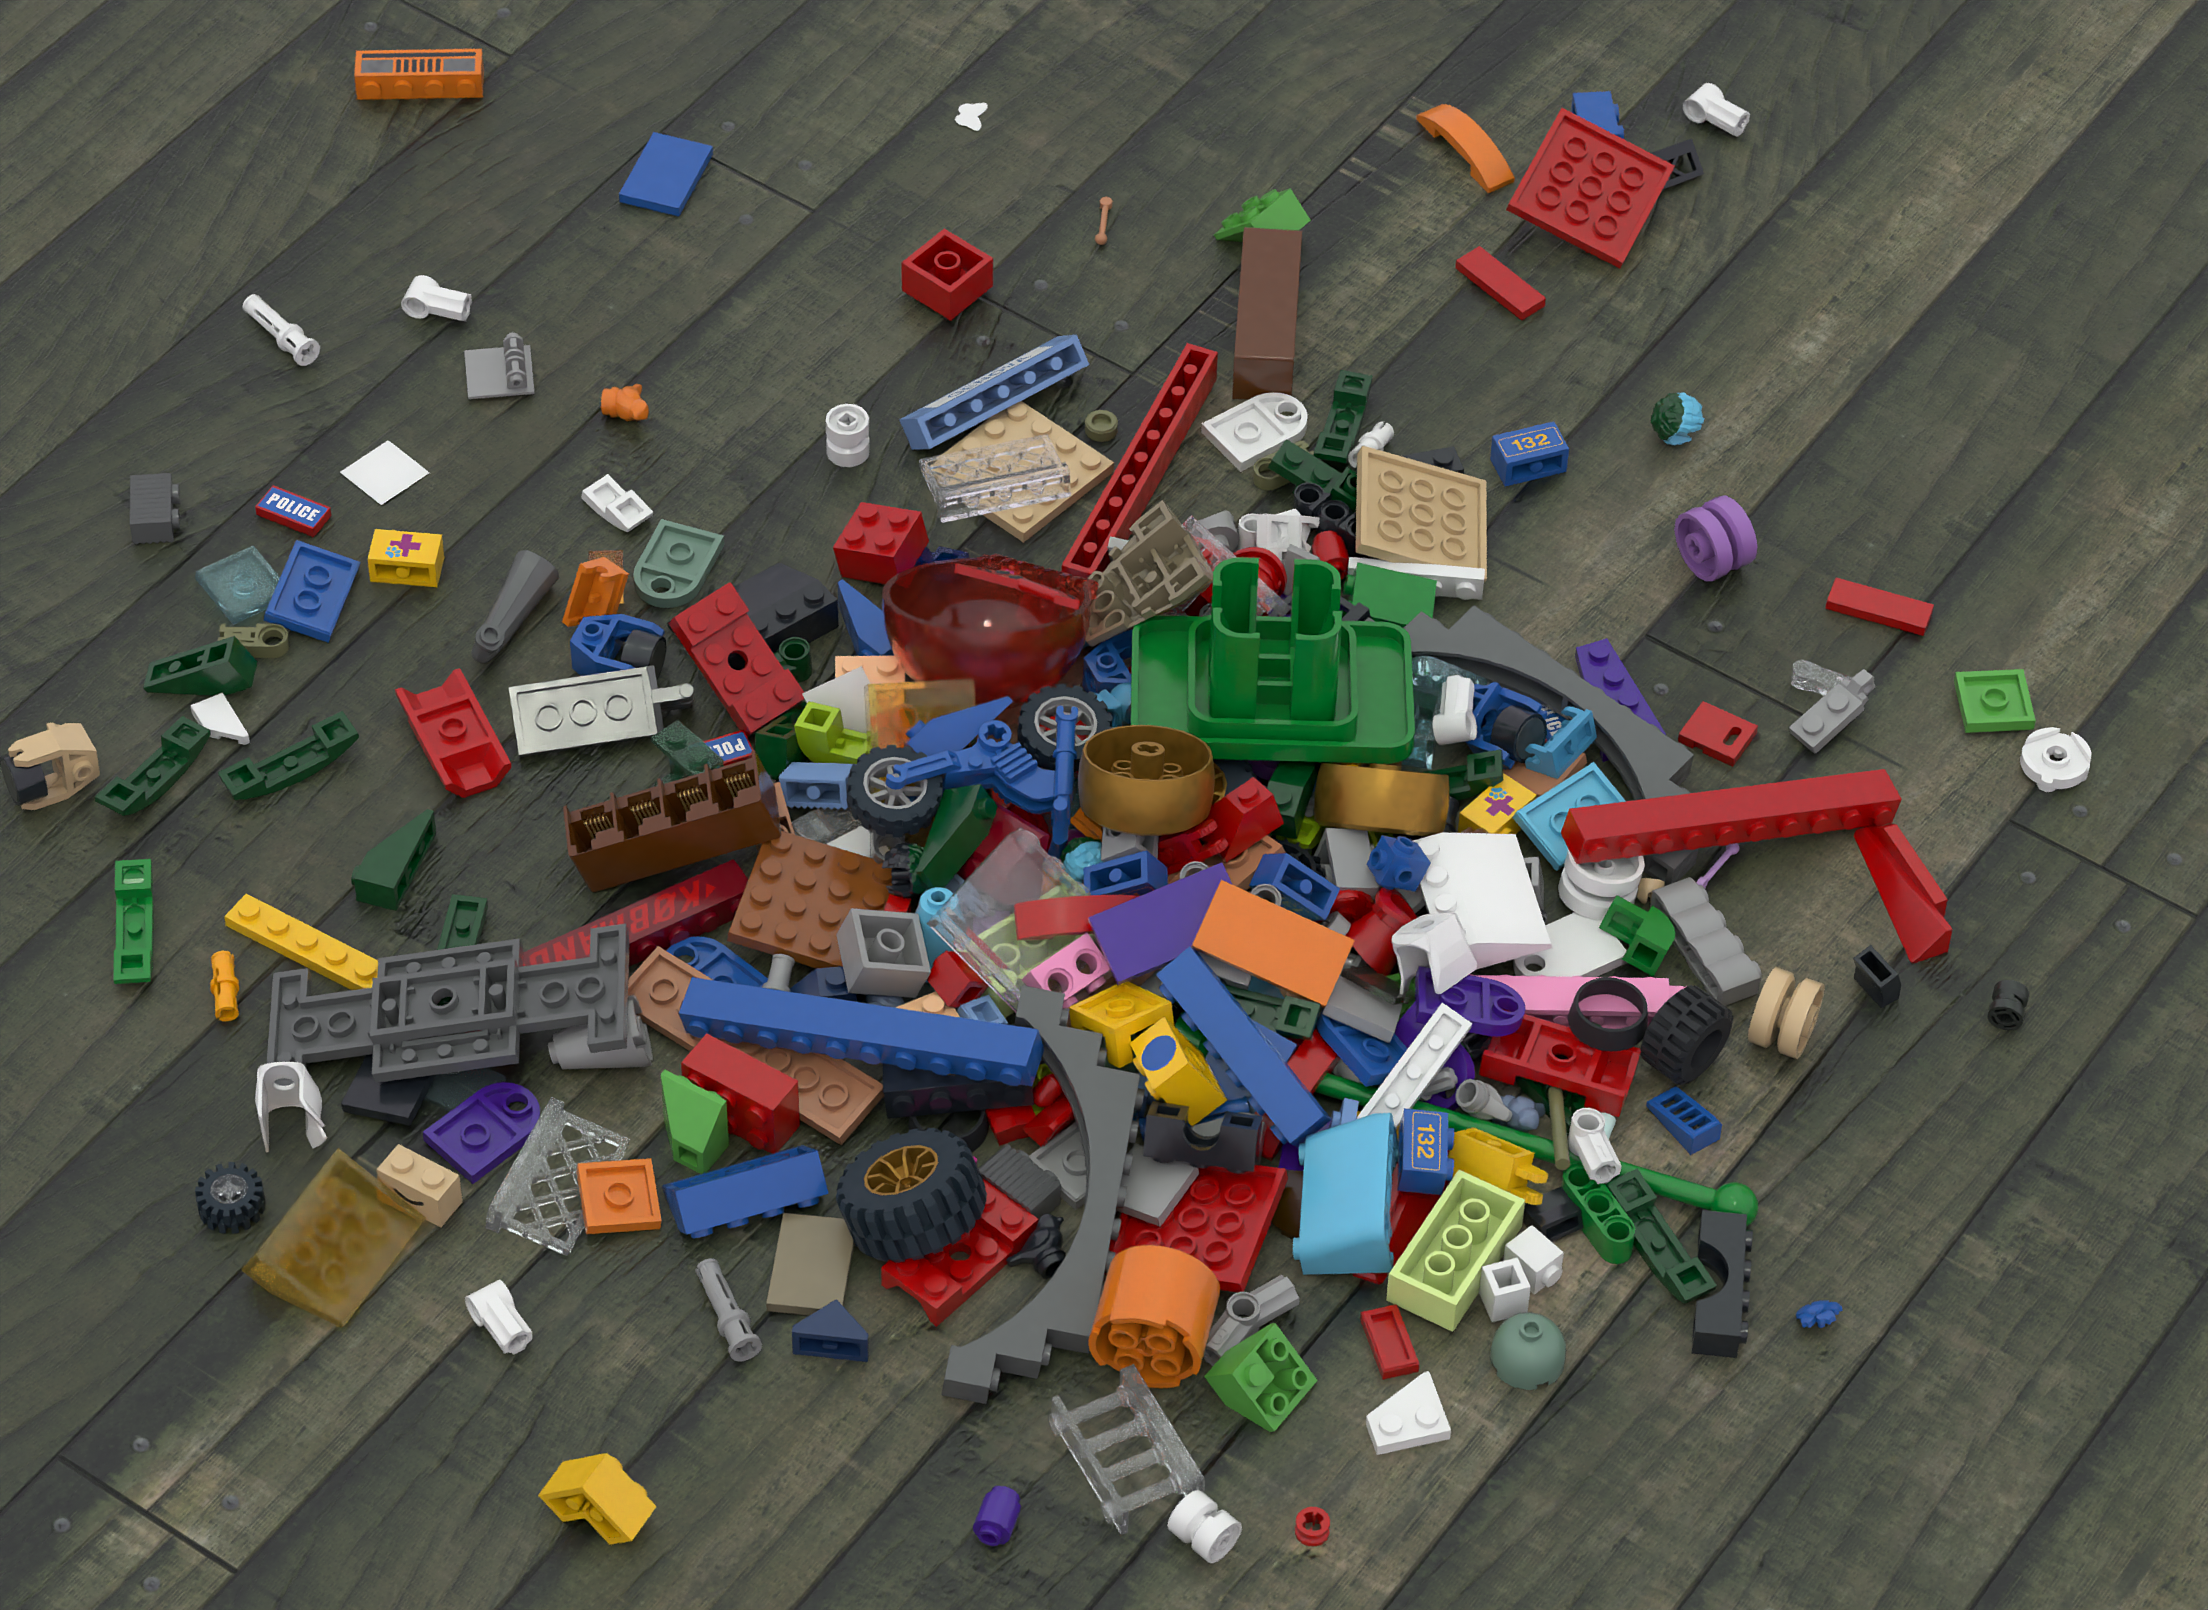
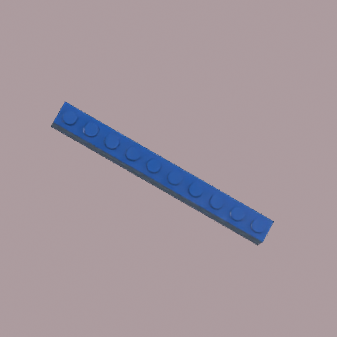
[679,977,1044,1086]

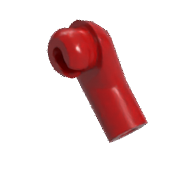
[1033,1074,1063,1108]

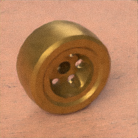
[1078,725,1215,836]
[1314,763,1450,836]

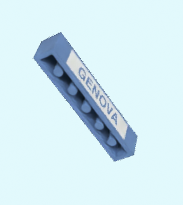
[899,335,1089,450]

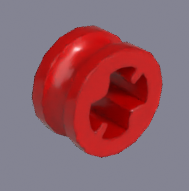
[1295,1507,1330,1547]

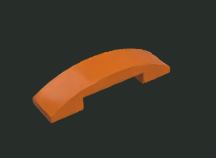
[1417,104,1515,193]

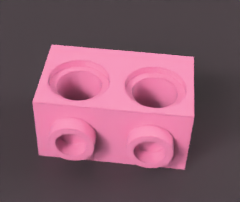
[1021,933,1110,1009]

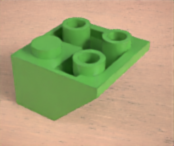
[1214,188,1311,242]
[661,1070,729,1174]
[1204,1323,1318,1432]

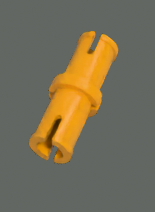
[210,951,239,1022]

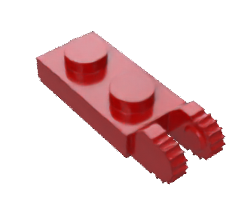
[1157,819,1229,875]

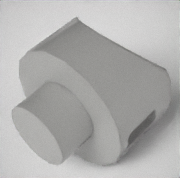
[1190,510,1239,554]

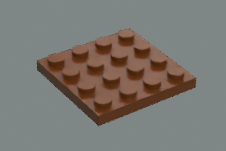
[727,831,894,969]

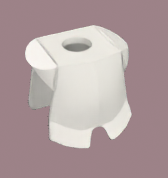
[1391,913,1477,995]
[255,1062,327,1152]

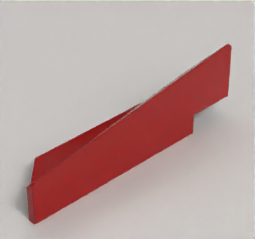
[1854,824,1953,963]
[1352,1150,1453,1284]

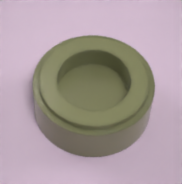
[1085,410,1118,442]

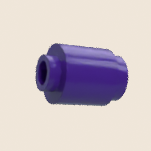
[973,1486,1021,1546]

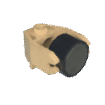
[0,723,100,810]

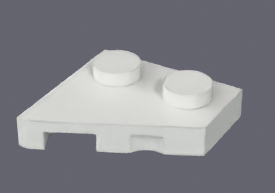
[1366,1371,1451,1455]

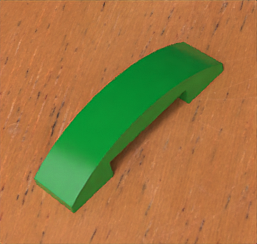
[113,859,154,984]

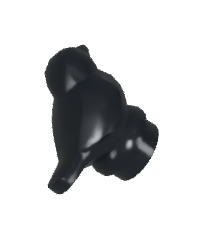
[1006,1214,1066,1279]

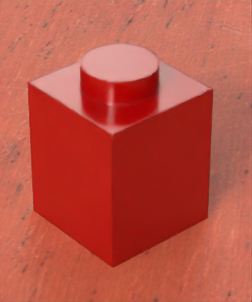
[927,951,991,1008]

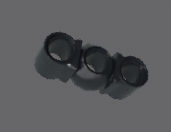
[1293,482,1371,558]

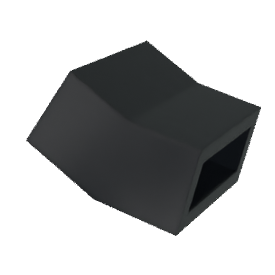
[1853,945,1901,1008]
[1523,1187,1583,1242]

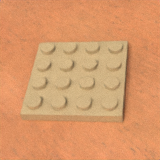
[926,401,1114,543]
[1356,445,1487,583]

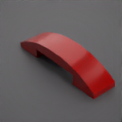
[1014,895,1139,940]
[1254,1028,1341,1161]

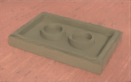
[766,1213,855,1315]

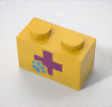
[367,529,444,587]
[1458,774,1537,834]

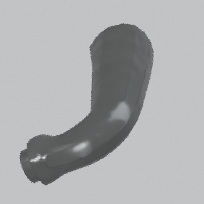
[471,550,559,664]

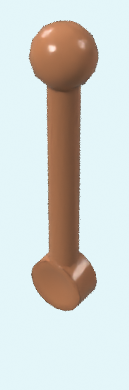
[1095,197,1113,245]

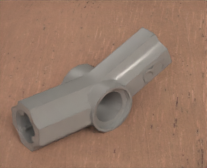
[1203,1275,1299,1366]

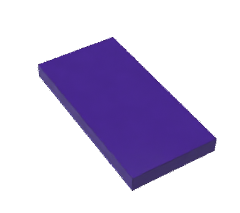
[1088,862,1233,985]

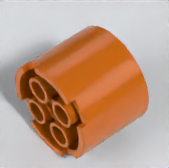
[1088,1245,1220,1388]

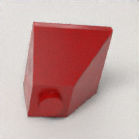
[1200,777,1284,863]

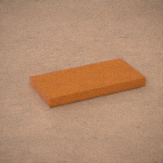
[1191,880,1355,1008]

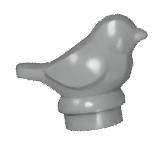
[1456,1079,1512,1122]

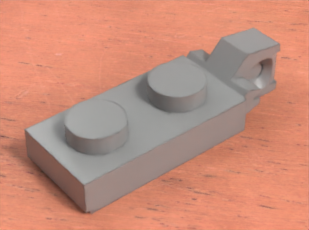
[1789,669,1876,754]

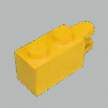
[1448,1128,1548,1205]

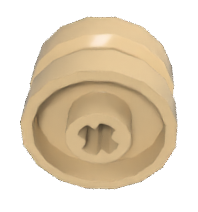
[1748,967,1825,1059]

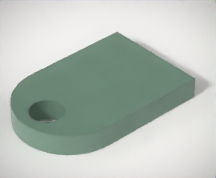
[633,519,724,608]

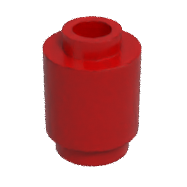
[1311,531,1349,579]

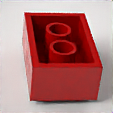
[681,1033,800,1154]

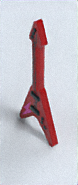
[954,564,1081,609]

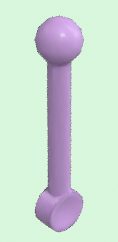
[1696,843,1740,888]

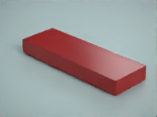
[1455,246,1546,321]
[1825,578,1934,636]

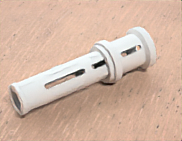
[243,294,320,366]

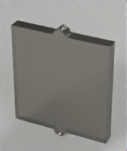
[1340,965,1415,1005]

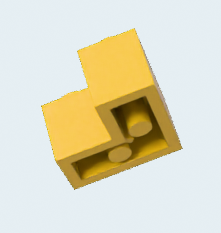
[538,1453,657,1545]

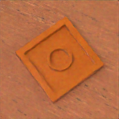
[576,1158,662,1234]

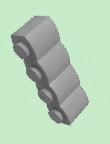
[1650,877,1762,1006]

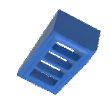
[1646,1086,1722,1155]

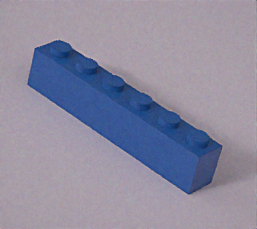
[1156,946,1332,1148]

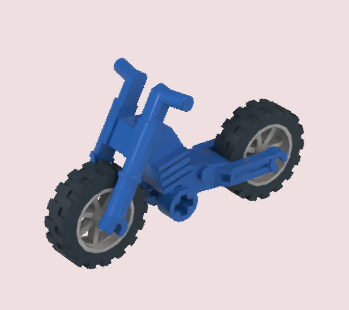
[847,684,1112,863]

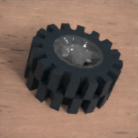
[195,1162,266,1234]

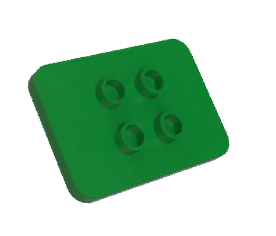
[1130,557,1415,764]

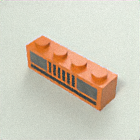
[354,49,484,100]

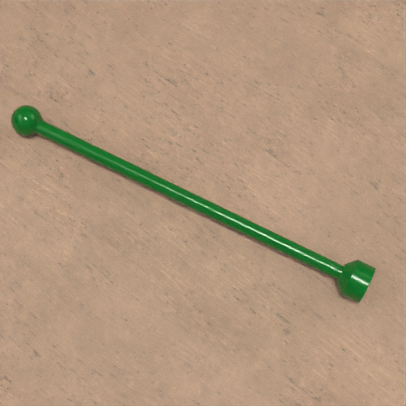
[1175,1011,1758,1227]

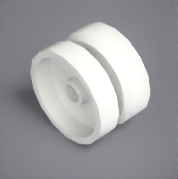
[1558,849,1645,921]

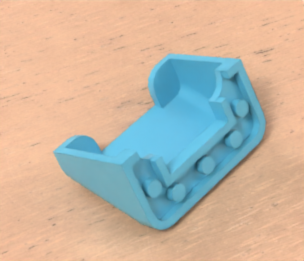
[1293,1113,1398,1275]

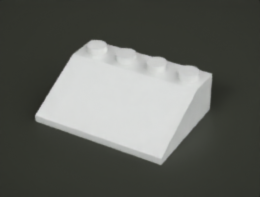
[1413,832,1552,970]

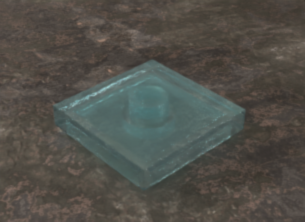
[195,545,280,625]

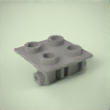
[464,332,534,399]

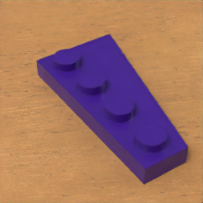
[1575,639,1666,762]

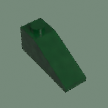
[143,636,258,696]
[755,701,808,780]
[1267,761,1321,839]
[916,784,998,889]
[351,809,436,911]

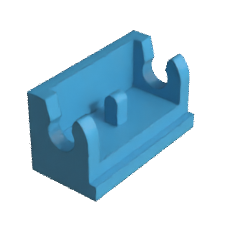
[1525,706,1597,779]

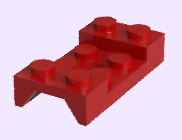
[668,582,805,738]
[1479,1009,1641,1117]
[881,1178,1038,1327]

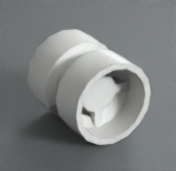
[826,404,870,467]
[1168,1490,1242,1563]

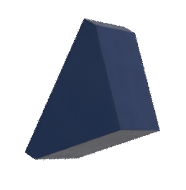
[792,1299,869,1362]

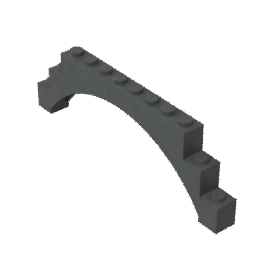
[1365,606,1699,886]
[941,985,1145,1404]

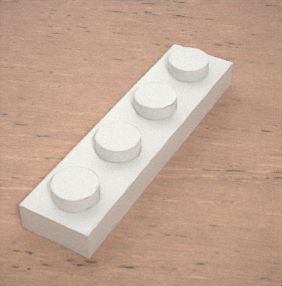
[1348,557,1485,600]
[1356,1003,1472,1130]

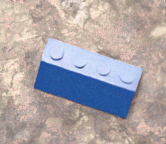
[662,1145,829,1238]

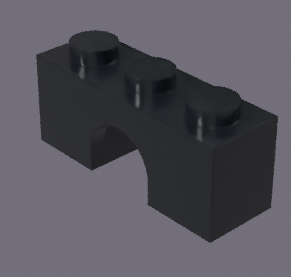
[1143,1101,1263,1173]

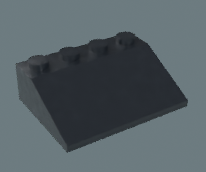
[667,563,839,670]

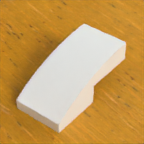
[581,474,653,532]

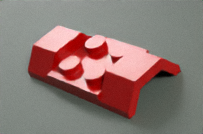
[395,668,512,798]

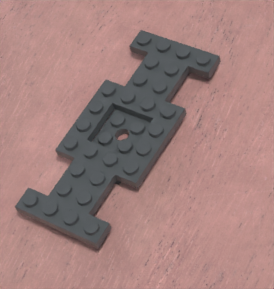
[267,924,630,1086]

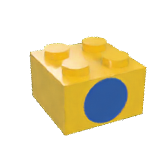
[1130,1017,1227,1126]

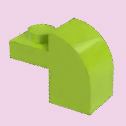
[794,701,877,764]

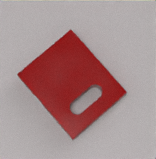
[1678,701,1758,767]

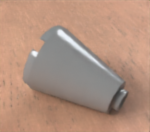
[548,994,653,1069]

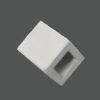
[1503,1225,1564,1294]
[1479,1258,1531,1322]

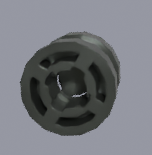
[1987,980,2030,1030]

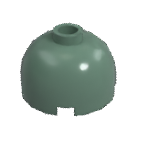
[1490,1312,1567,1390]

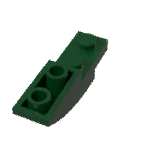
[1268,439,1357,513]

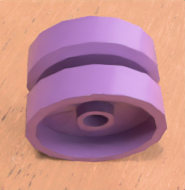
[1675,495,1757,582]

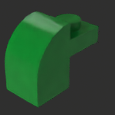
[1599,895,1675,977]

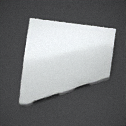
[1257,514,1319,565]

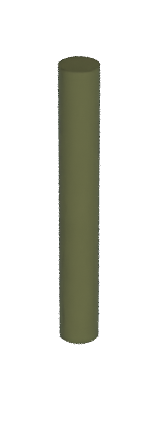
[1548,1086,1570,1170]

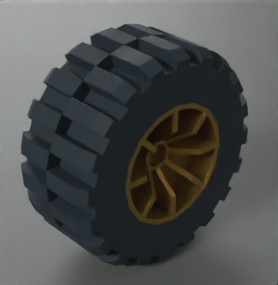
[836,1128,987,1262]

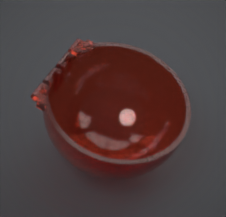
[882,554,1099,710]

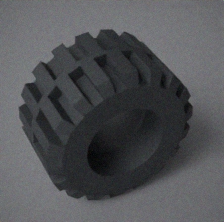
[1640,985,1733,1085]

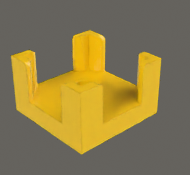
[1069,981,1174,1068]

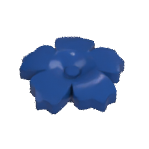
[1796,1300,1843,1328]

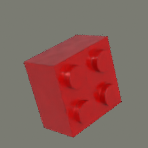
[901,229,993,321]
[833,502,929,587]

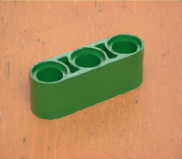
[1561,1162,1635,1264]

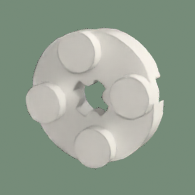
[2020,727,2092,792]

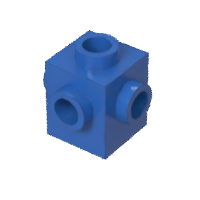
[1366,835,1431,892]

